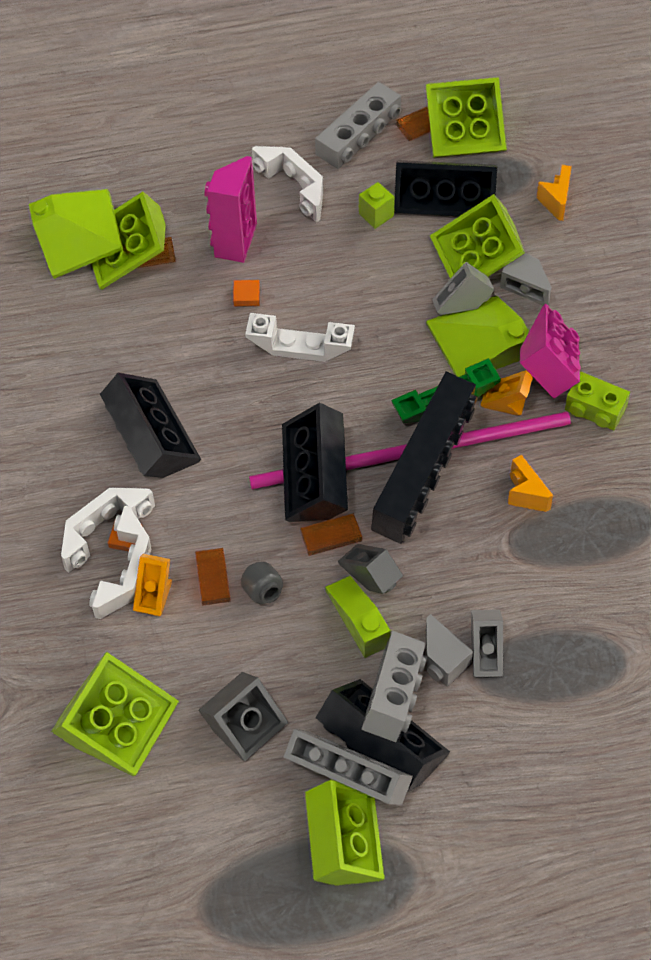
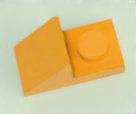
[537,165,572,221]
[481,370,533,416]
[508,455,553,512]
[133,554,172,616]

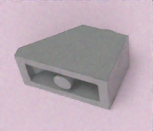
[500,253,552,305]
[432,262,494,315]
[471,609,503,677]
[426,614,473,687]

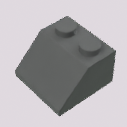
[198,672,289,761]

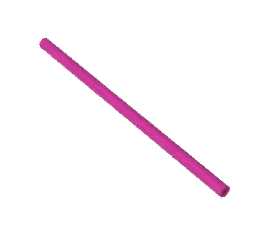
[249,411,571,490]

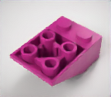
[520,304,581,398]

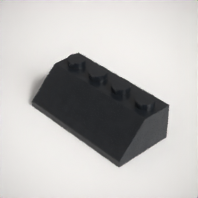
[394,160,497,216]
[100,373,201,478]
[282,402,348,522]
[315,679,450,792]

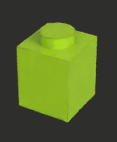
[359,182,395,229]

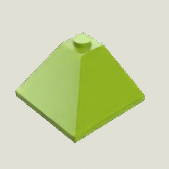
[425,77,507,158]
[29,189,123,279]
[92,191,166,290]
[430,194,525,279]
[426,296,529,377]
[51,652,179,776]

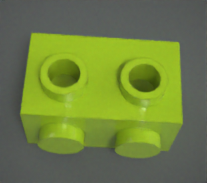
[565,371,630,431]

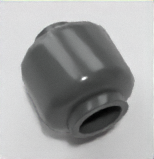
[241,561,283,604]

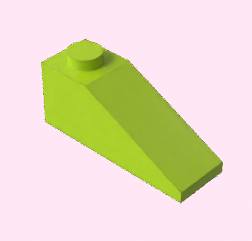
[325,576,391,658]

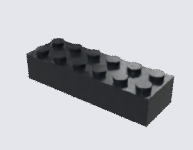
[371,371,478,544]

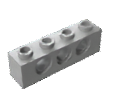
[315,82,402,169]
[361,631,427,742]
[284,729,413,805]

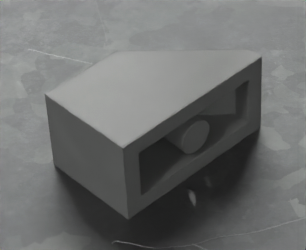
[338,544,403,594]

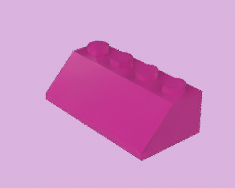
[204,156,257,263]

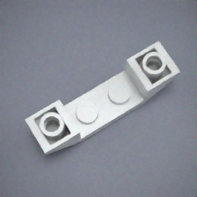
[252,146,323,223]
[245,313,355,362]
[61,488,155,573]
[89,505,152,619]

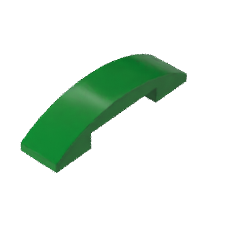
[391,358,501,423]

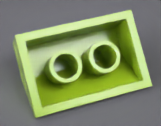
[305,780,384,886]

